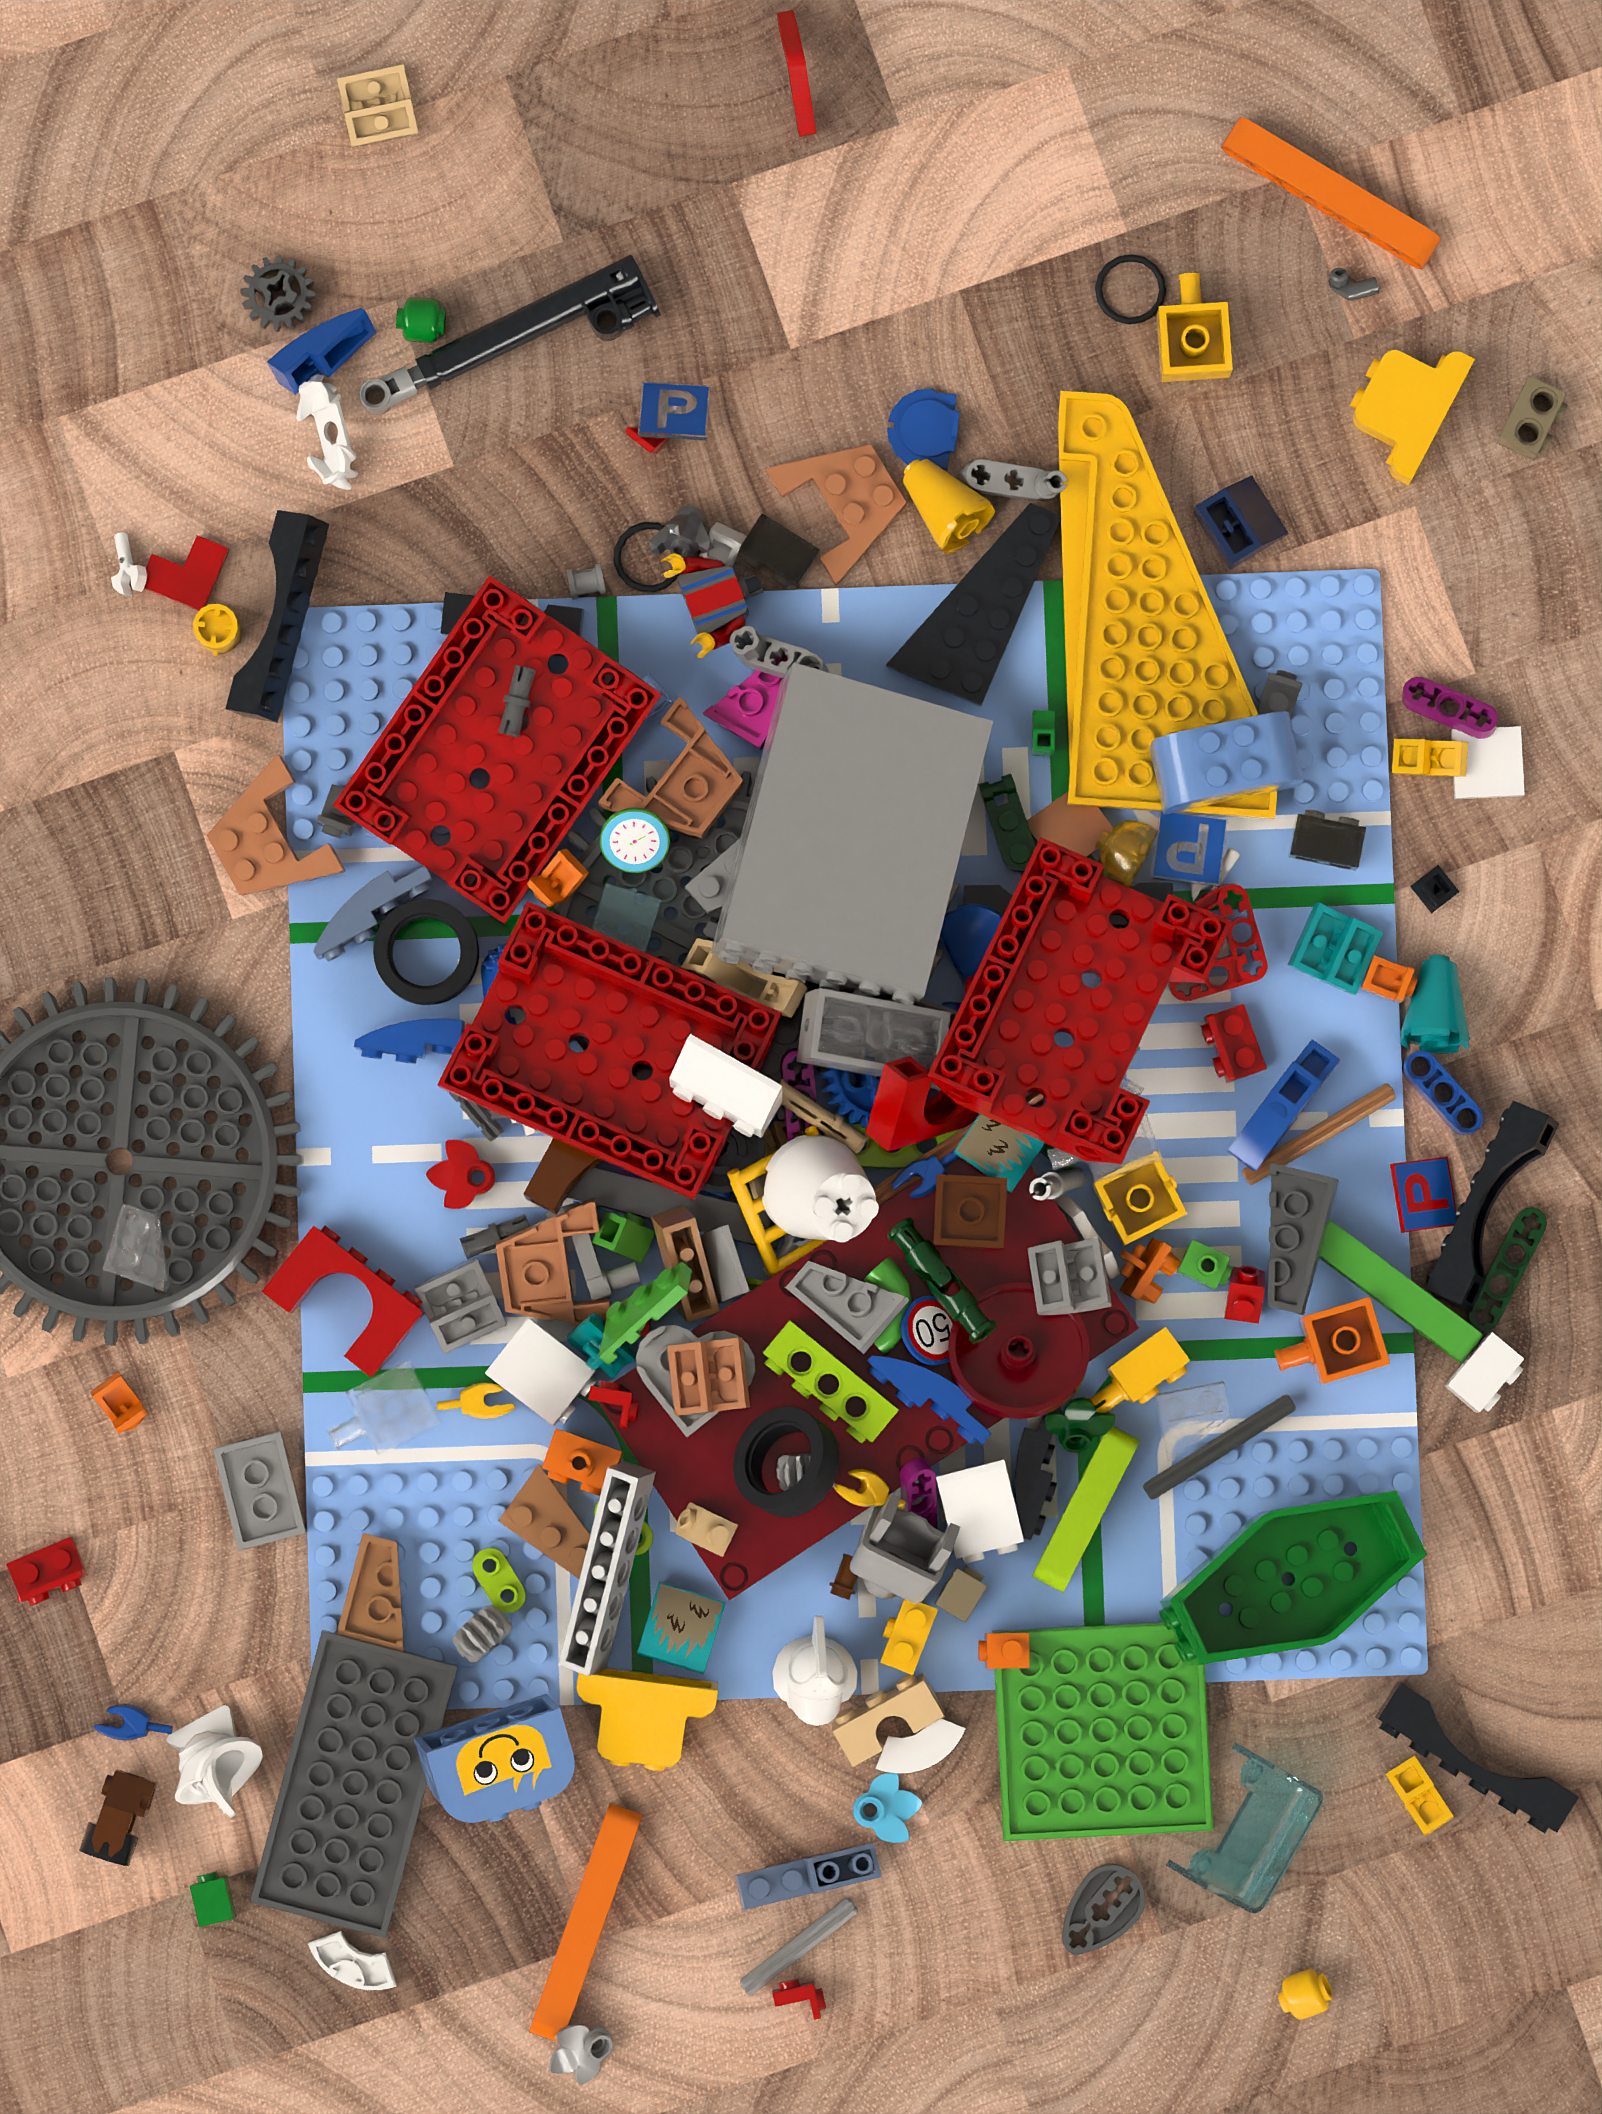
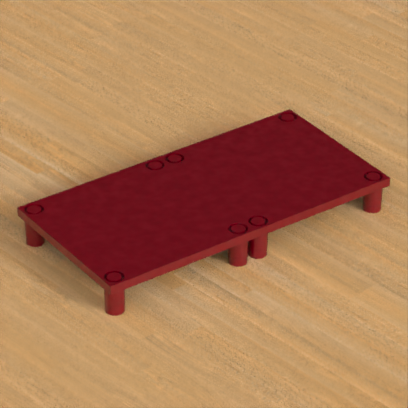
[599,1157,1139,1601]

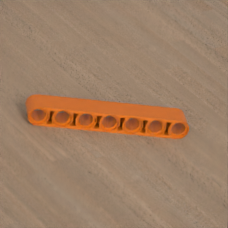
[1221,117,1441,270]
[529,1803,643,2043]

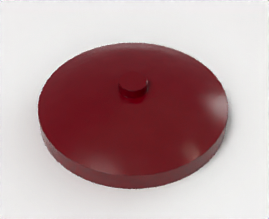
[948,1282,1090,1419]

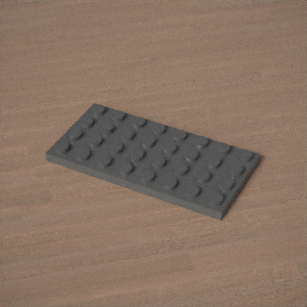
[250,1630,458,1938]

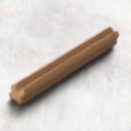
[1242,1083,1396,1185]

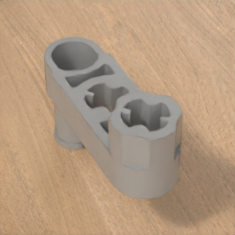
[957,459,1067,501]
[729,626,829,678]
[546,1201,641,1301]

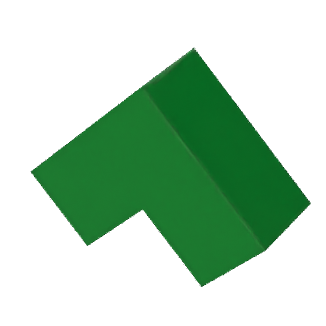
[1031,710,1055,756]

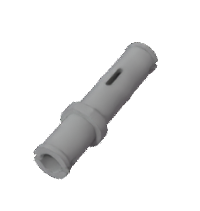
[1029,1166,1087,1200]

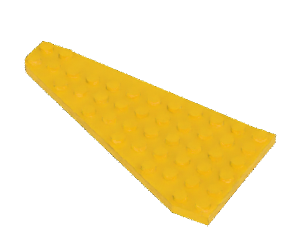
[1058,391,1277,819]

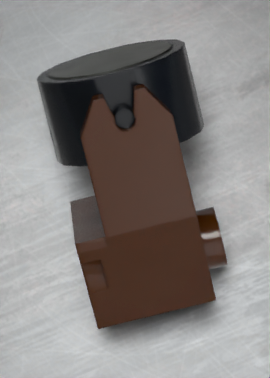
[79,1769,158,1866]

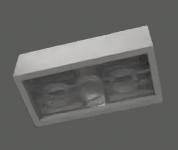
[796,988,951,1084]

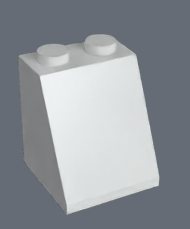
[485,1318,598,1426]
[936,1460,1024,1564]

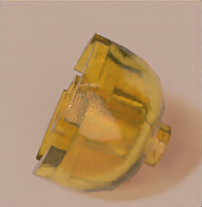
[1095,820,1158,888]

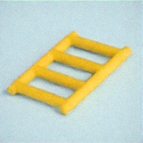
[727,1125,827,1277]

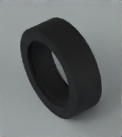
[373,899,479,1005]
[733,1407,840,1518]

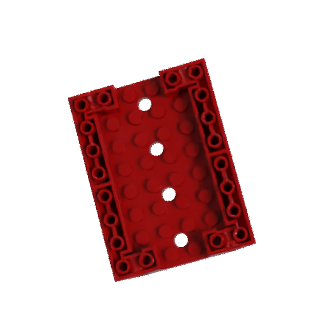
[332,575,662,924]
[437,901,782,1200]

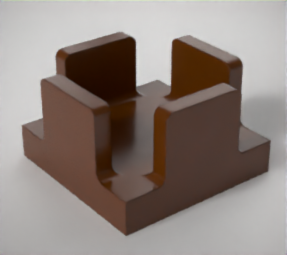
[933,1174,1007,1249]

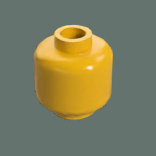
[1278,1969,1333,2020]

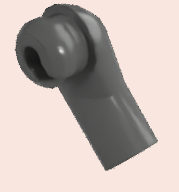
[1328,268,1379,301]

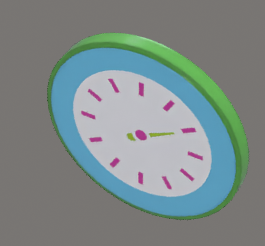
[600,808,670,873]

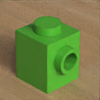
[592,1211,655,1264]
[1176,1240,1233,1290]

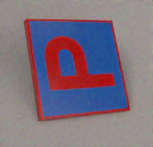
[1390,1157,1457,1233]

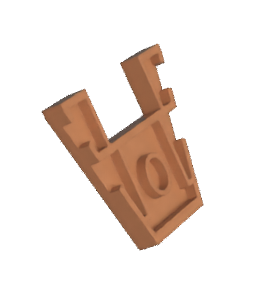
[766,444,907,585]
[598,697,744,838]
[207,754,346,896]
[496,1198,611,1326]

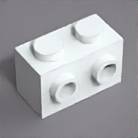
[1444,1332,1524,1413]

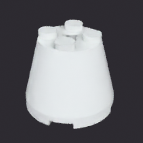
[762,1135,879,1243]

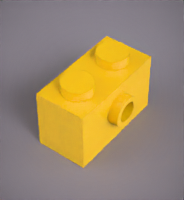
[880,1599,938,1675]

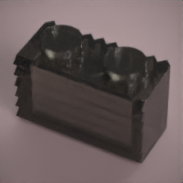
[740,513,820,589]
[1288,810,1366,871]

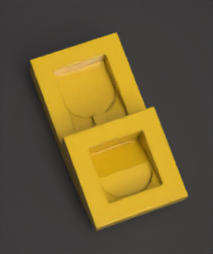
[1392,739,1468,777]
[1385,1755,1454,1836]

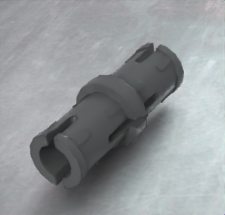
[498,665,537,738]
[460,1214,530,1259]

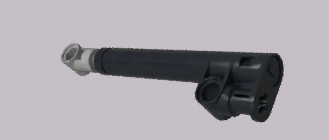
[359,255,661,415]

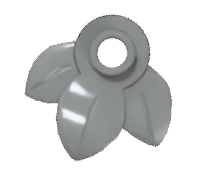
[549,2024,613,2085]

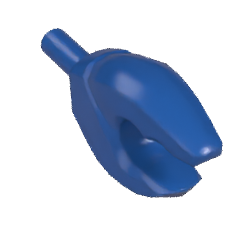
[891,1150,959,1198]
[94,1704,173,1741]

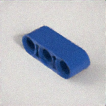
[1402,1050,1483,1136]

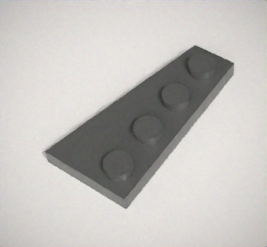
[1268,1162,1339,1315]

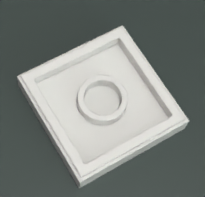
[1451,726,1525,799]

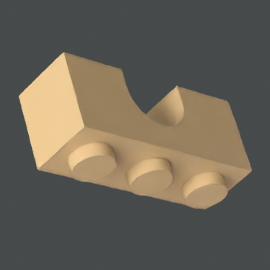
[832,1673,945,1767]

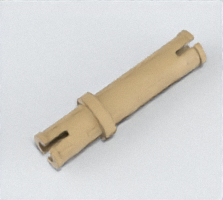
[777,1079,868,1155]

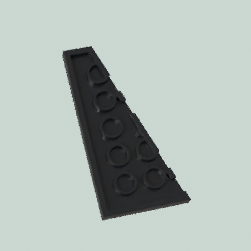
[886,503,1061,707]

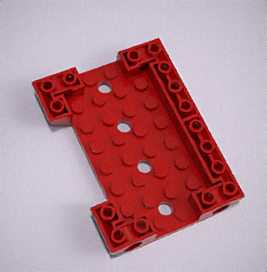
[927,837,1233,1164]

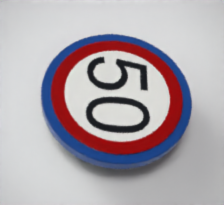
[901,1296,954,1366]

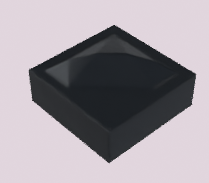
[1410,865,1460,914]

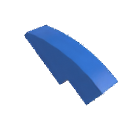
[267,308,376,395]

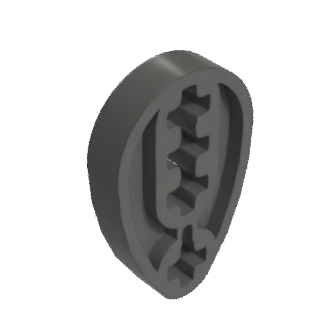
[1062,1864,1145,1955]

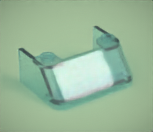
[1166,1742,1323,1914]

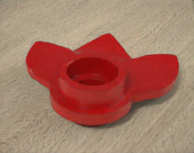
[426,1139,496,1209]

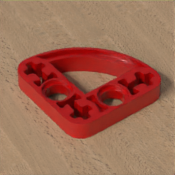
[1168,883,1268,1001]

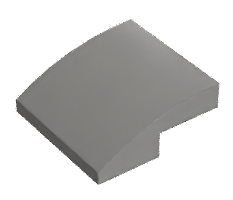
[700,1225,749,1304]
[1027,1237,1112,1315]
[414,1257,507,1354]

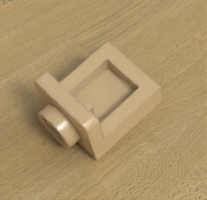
[675,1502,738,1557]

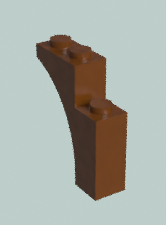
[523,1138,604,1215]

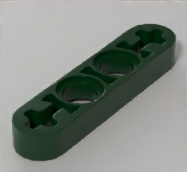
[1467,1207,1547,1332]

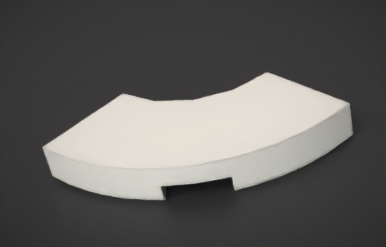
[1054,1194,1120,1281]
[875,1719,966,1773]
[308,1931,397,1990]

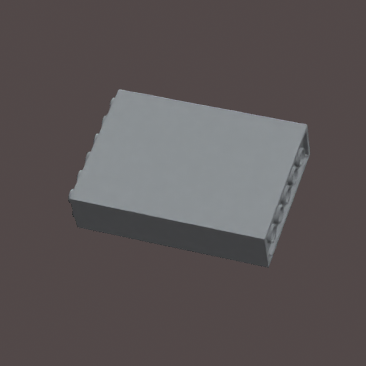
[711,662,993,1013]

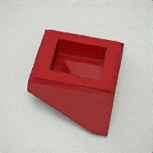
[625,427,670,453]

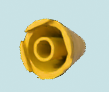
[903,459,995,554]

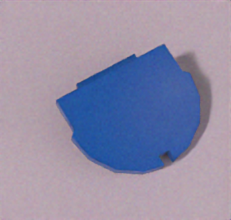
[887,389,960,470]
[940,903,1003,982]

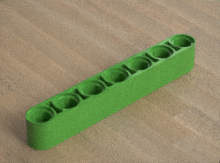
[1269,1217,1483,1364]

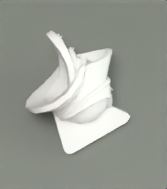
[772,1616,858,1726]
[166,1705,263,1818]

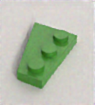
[599,1262,692,1365]

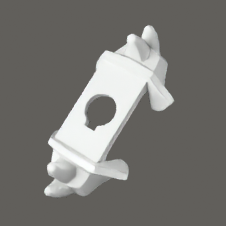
[296,374,358,490]

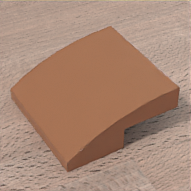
[1027,792,1118,857]
[667,1337,750,1416]

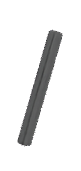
[1143,1395,1296,1500]

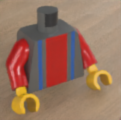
[661,553,764,658]

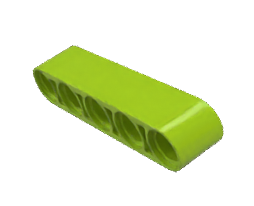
[1031,1426,1140,1593]

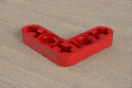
[777,10,816,137]

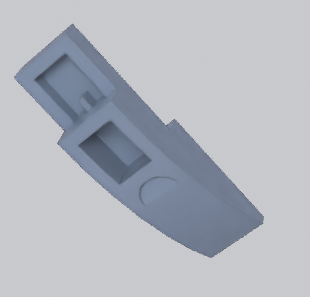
[313,866,434,961]
[735,1843,882,1910]

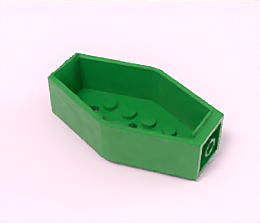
[1159,1491,1427,1665]

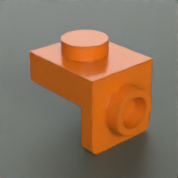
[527,848,589,908]
[1361,955,1418,1003]
[90,1371,147,1434]
[978,1633,1030,1669]

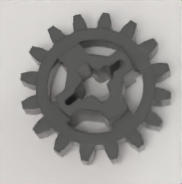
[240,255,316,332]

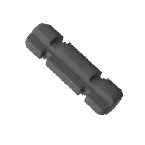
[449,1092,503,1141]

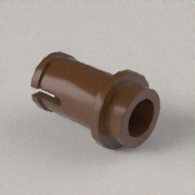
[829,1553,858,1600]

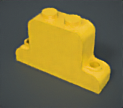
[1350,350,1475,486]
[577,1668,718,1771]

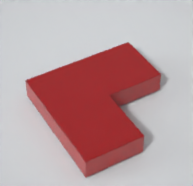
[144,535,230,611]

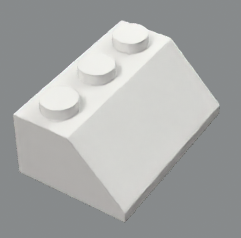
[669,1034,782,1138]

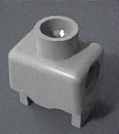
[850,1493,960,1604]

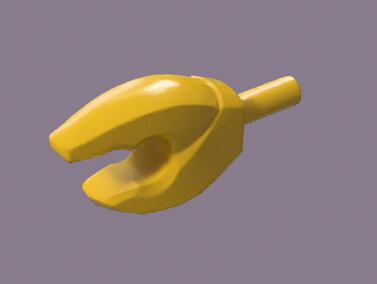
[437,1382,515,1419]
[833,1469,906,1509]

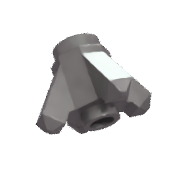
[649,505,714,557]

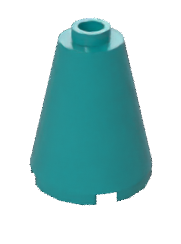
[1400,955,1470,1054]

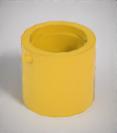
[193,604,242,656]

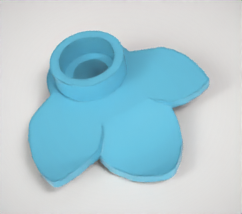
[853,1773,922,1843]

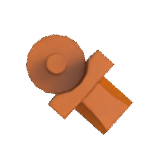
[1119,1237,1181,1304]

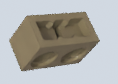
[1496,375,1568,460]
[934,1565,987,1623]

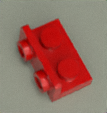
[1200,1004,1267,1083]
[6,1537,88,1606]

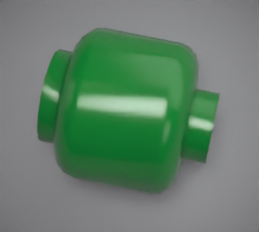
[396,297,446,343]

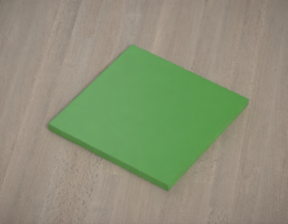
[992,1622,1213,1841]

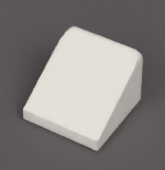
[699,522,747,567]

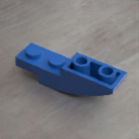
[354,1018,465,1064]
[1228,1039,1340,1172]
[867,1356,992,1445]

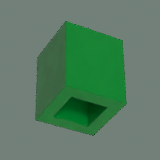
[190,1871,237,1927]

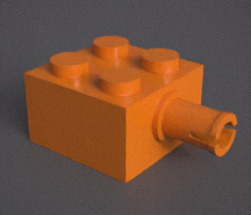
[1274,1297,1390,1385]
[542,1428,624,1496]

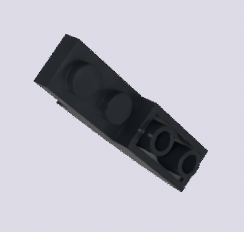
[1014,1406,1064,1540]

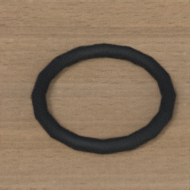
[1095,254,1166,325]
[614,522,680,592]

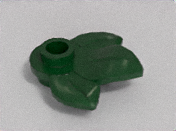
[1045,1397,1115,1453]

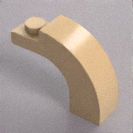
[681,938,807,1018]

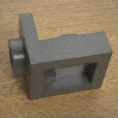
[1257,670,1303,720]
[316,784,356,839]

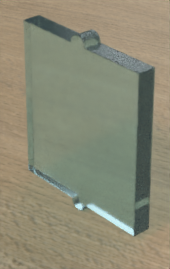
[592,883,661,952]

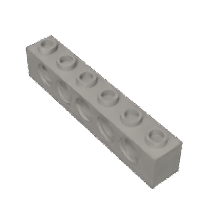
[558,1461,656,1676]

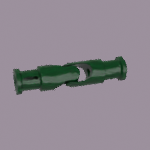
[887,1217,997,1344]

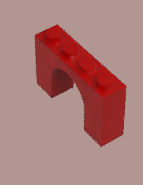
[866,1056,979,1152]
[262,1225,425,1378]

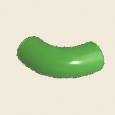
[864,1256,912,1355]

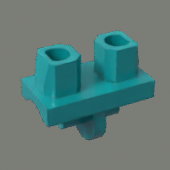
[566,1313,637,1378]

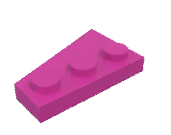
[703,655,788,751]

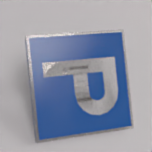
[638,381,711,441]
[1151,810,1228,887]

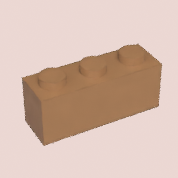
[651,1205,720,1323]

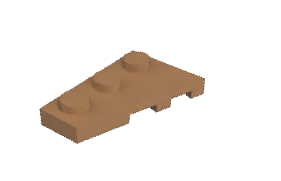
[498,1464,590,1579]
[336,1533,404,1652]

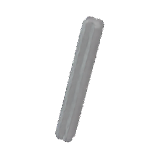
[740,1898,858,1996]

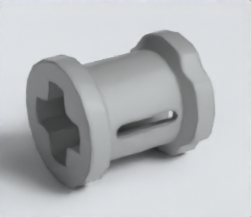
[567,563,606,600]

